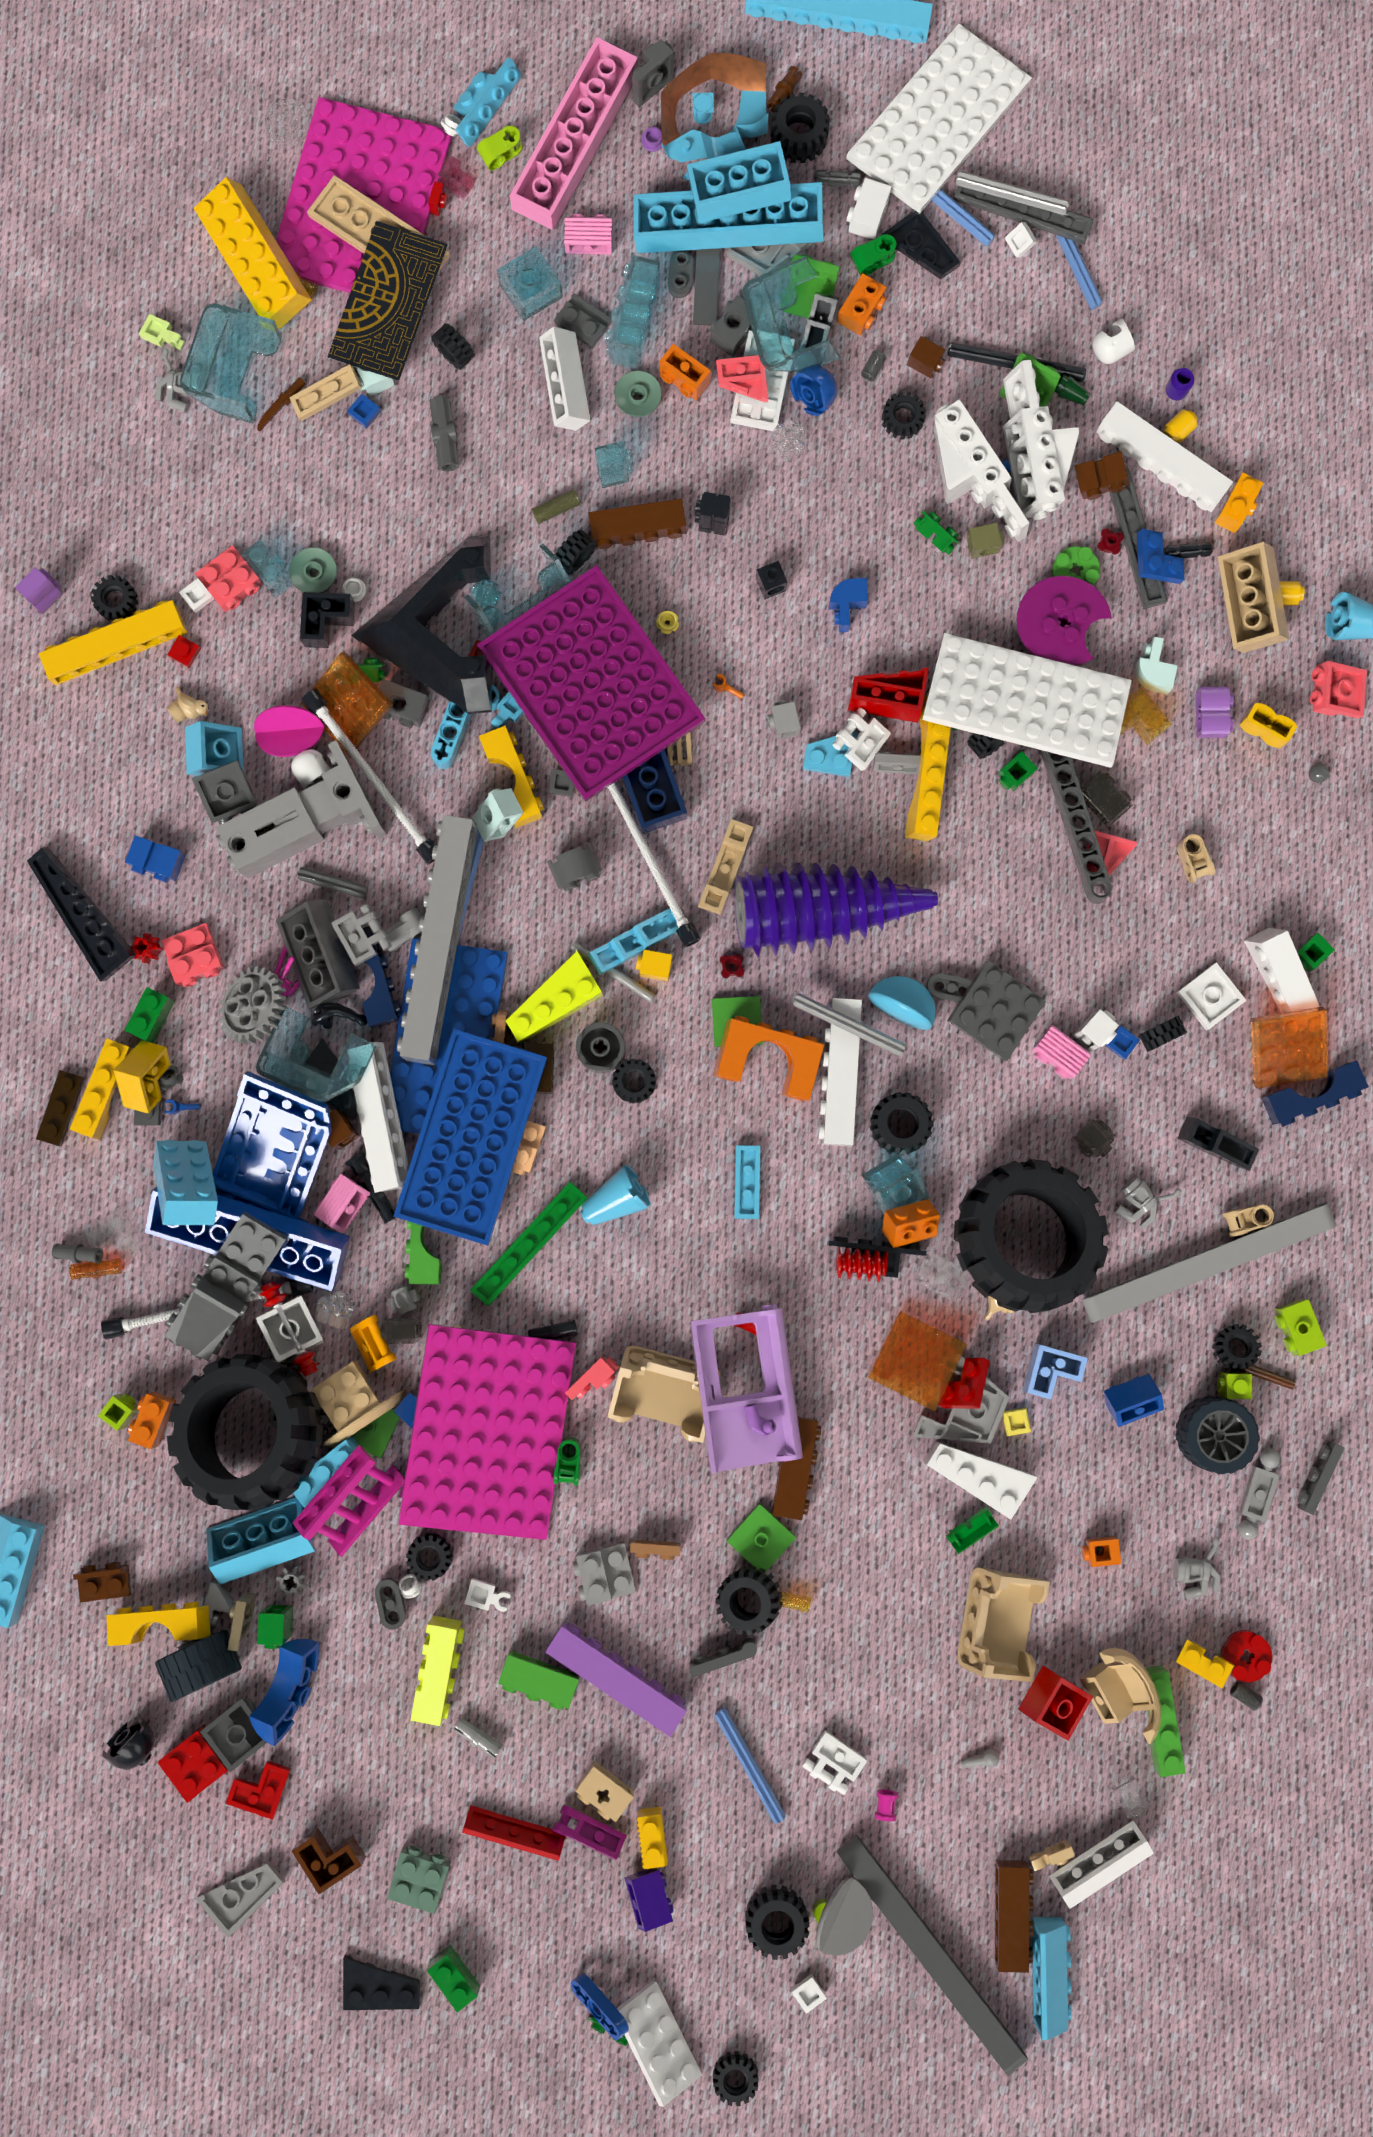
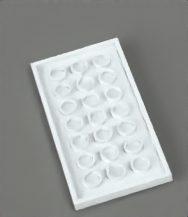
[846,24,1032,213]
[922,633,1132,768]

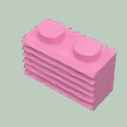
[564,214,613,255]
[1032,1025,1092,1079]
[313,1173,370,1233]

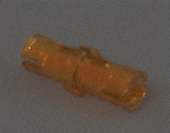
[69,1258,123,1280]

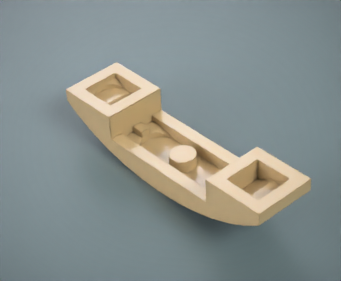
[698,819,753,915]

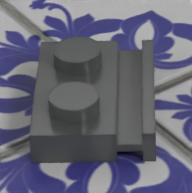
[554,293,612,349]

